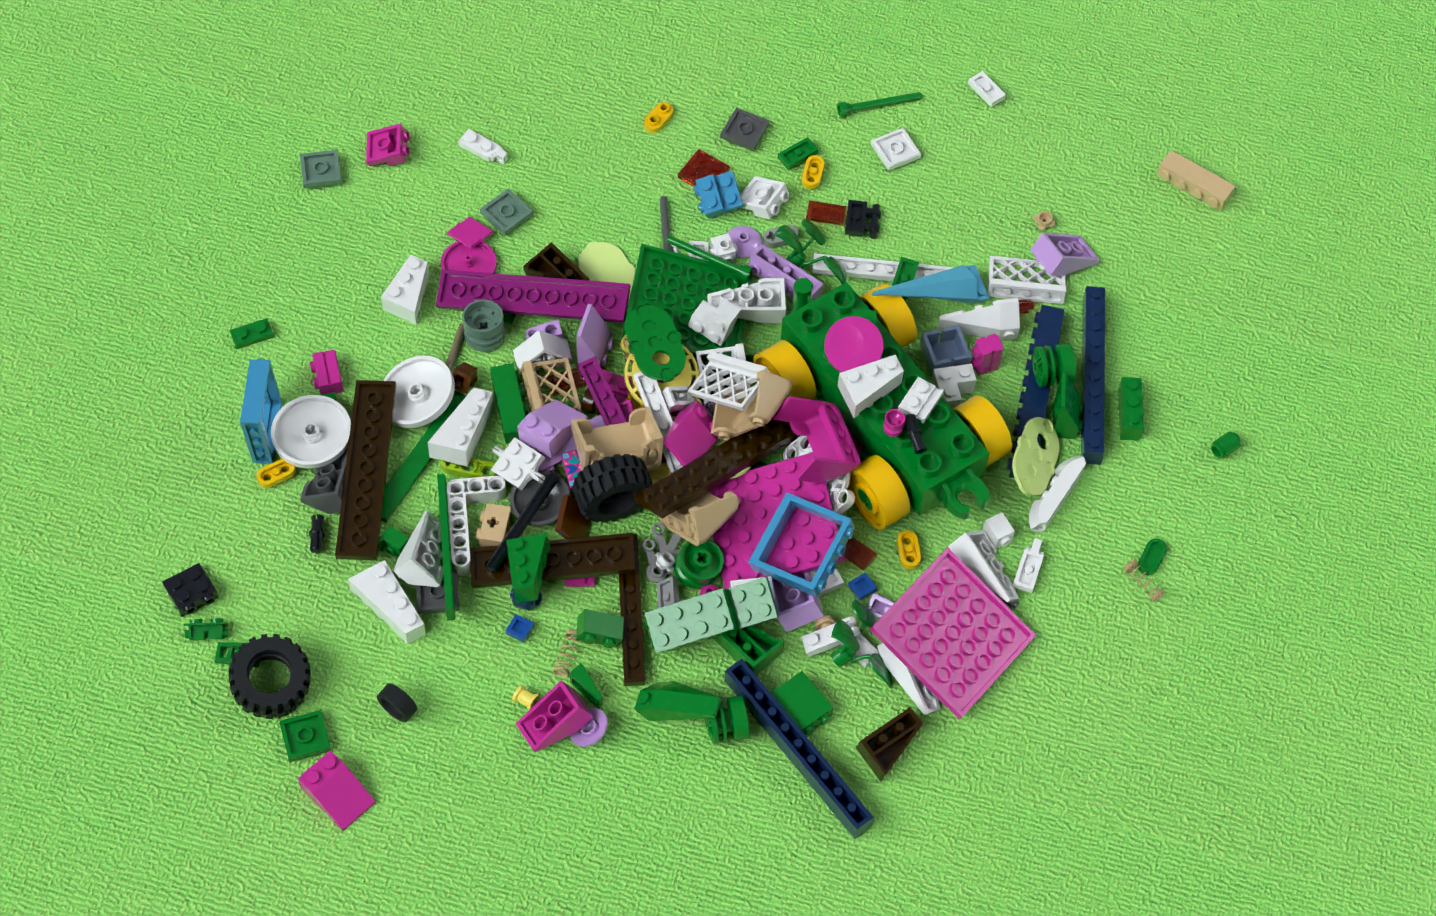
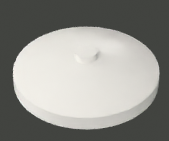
[383,356,455,428]
[271,395,351,468]

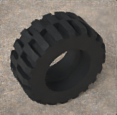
[572,454,653,523]
[228,634,311,719]

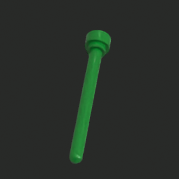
[837,92,922,117]
[666,236,753,282]

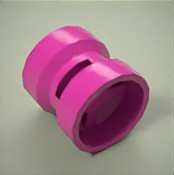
[883,409,905,437]

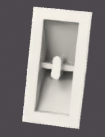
[662,386,695,413]

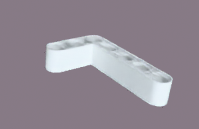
[447,476,506,576]

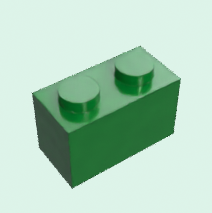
[576,609,624,648]

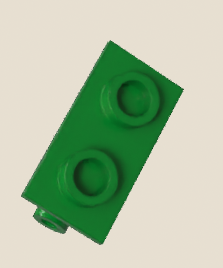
[184,618,229,641]

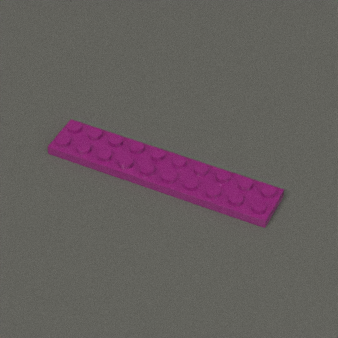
[436,270,631,323]

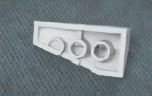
[938,298,1020,341]
[948,530,1019,602]
[877,643,940,715]

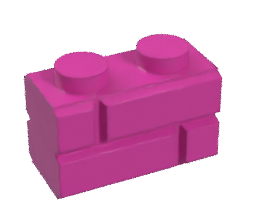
[970,334,1004,376]
[310,350,344,395]

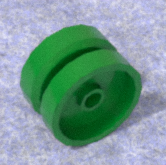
[673,539,724,589]

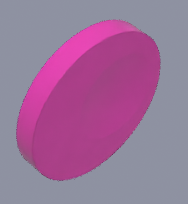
[441,241,497,273]
[824,316,883,372]

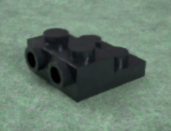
[162,563,219,617]

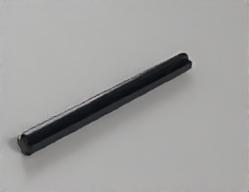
[486,471,560,572]

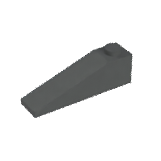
[300,448,348,514]

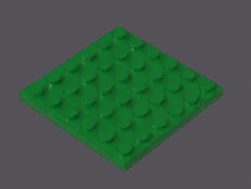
[621,243,752,361]

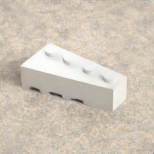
[348,560,426,644]

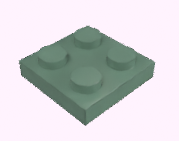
[300,150,342,189]
[480,188,534,236]

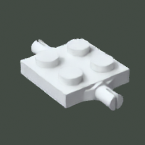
[491,437,545,491]

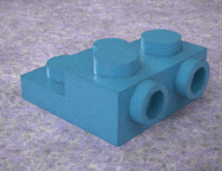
[694,170,744,219]

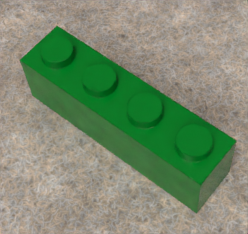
[490,363,528,444]

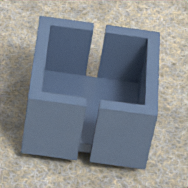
[920,325,971,377]

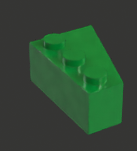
[506,532,551,604]
[712,626,784,675]

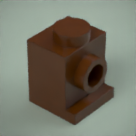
[452,362,478,394]

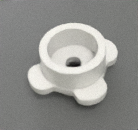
[655,551,675,572]

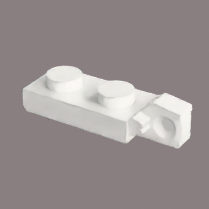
[458,129,508,165]
[1013,538,1044,593]

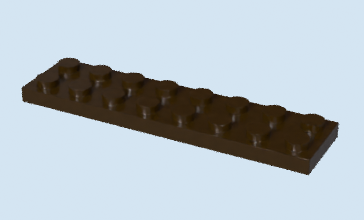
[470,533,636,588]

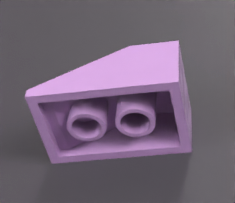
[1030,233,1100,276]
[577,304,614,369]
[517,400,588,458]
[772,572,824,632]

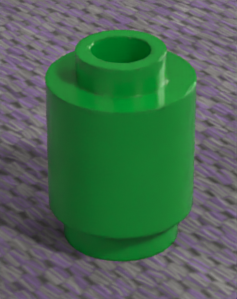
[1210,431,1241,459]

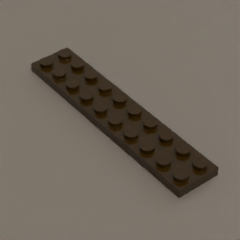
[335,380,397,561]
[634,419,801,519]

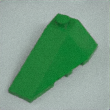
[634,681,721,721]

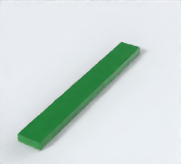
[382,391,466,523]
[437,474,456,621]

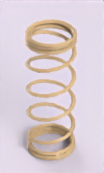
[1123,560,1165,602]
[553,629,580,677]

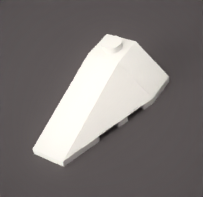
[707,278,786,323]
[394,510,444,587]

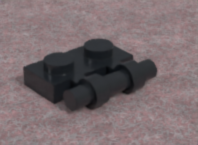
[845,200,881,239]

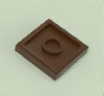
[555,494,591,539]

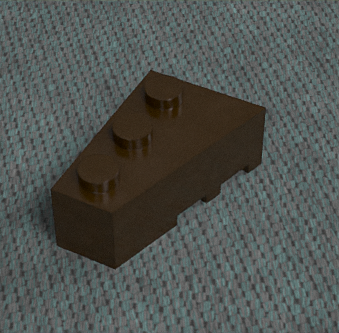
[523,242,590,281]
[856,707,923,782]

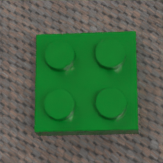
[279,710,331,762]

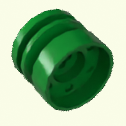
[1033,343,1076,388]
[705,695,749,745]

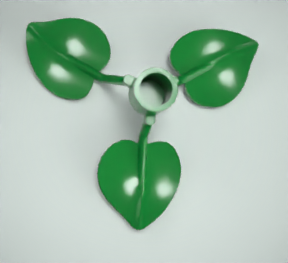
[774,219,847,284]
[831,600,892,688]

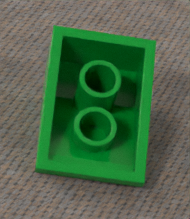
[1053,373,1083,439]

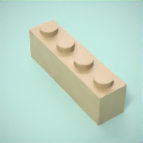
[1157,150,1235,211]

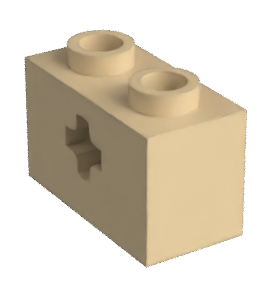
[476,503,512,547]

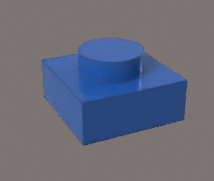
[848,573,877,601]
[505,614,534,643]

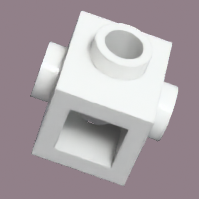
[709,233,738,263]

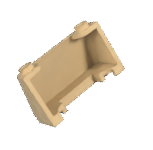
[711,370,792,441]
[571,407,663,471]
[658,491,739,546]

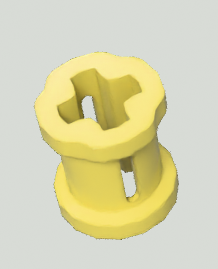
[512,685,540,710]

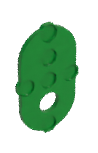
[624,304,686,382]

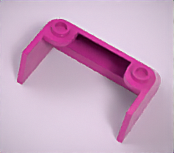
[772,396,860,483]

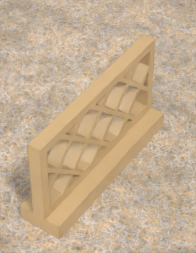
[521,357,582,413]

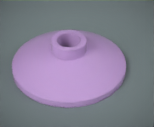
[727,226,762,258]
[570,708,608,747]

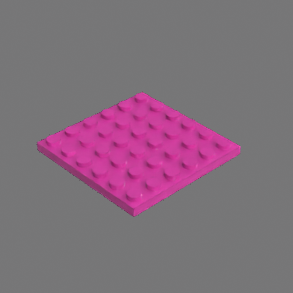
[708,452,846,589]
[869,548,1036,719]

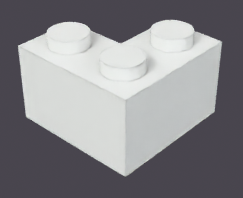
[688,299,741,346]
[513,330,572,371]
[931,364,976,408]

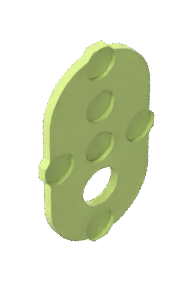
[578,241,635,308]
[1012,417,1059,496]

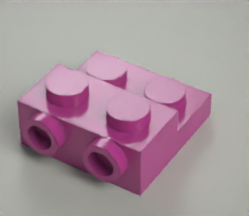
[366,123,410,166]

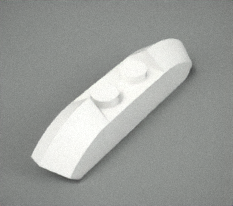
[1029,455,1086,533]

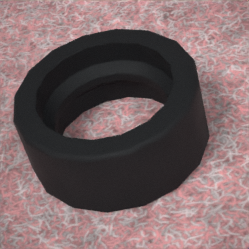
[377,683,418,723]

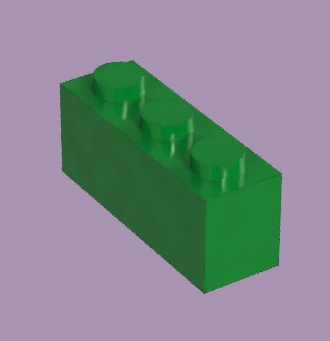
[1118,377,1144,441]

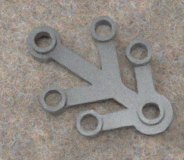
[642,522,681,583]

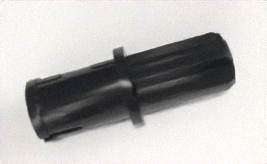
[905,414,927,454]
[309,514,325,554]

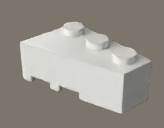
[381,255,429,325]
[838,355,904,418]

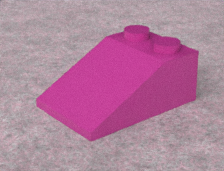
[663,400,718,466]
[516,680,593,752]
[298,750,376,831]

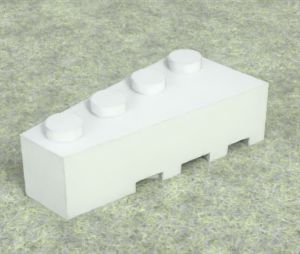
[428,388,494,466]

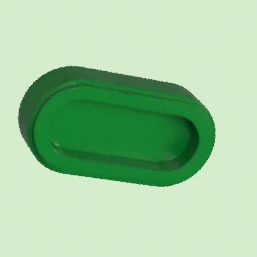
[1137,539,1167,575]

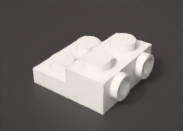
[741,176,789,219]

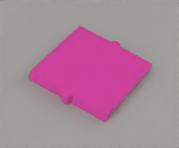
[447,217,493,249]

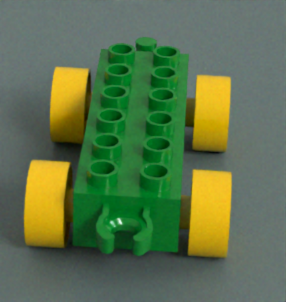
[753,278,1012,530]

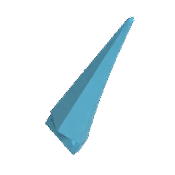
[872,265,990,304]

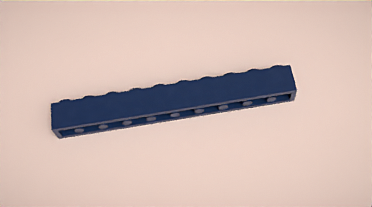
[1081,286,1105,465]
[1006,305,1065,478]
[724,659,874,839]

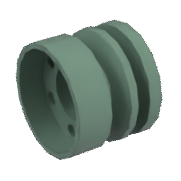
[462,299,505,352]

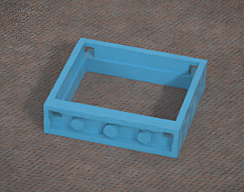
[240,359,282,464]
[748,492,855,598]

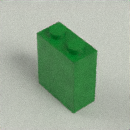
[770,671,833,737]

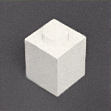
[983,512,1015,548]

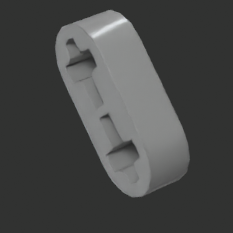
[763,225,798,249]

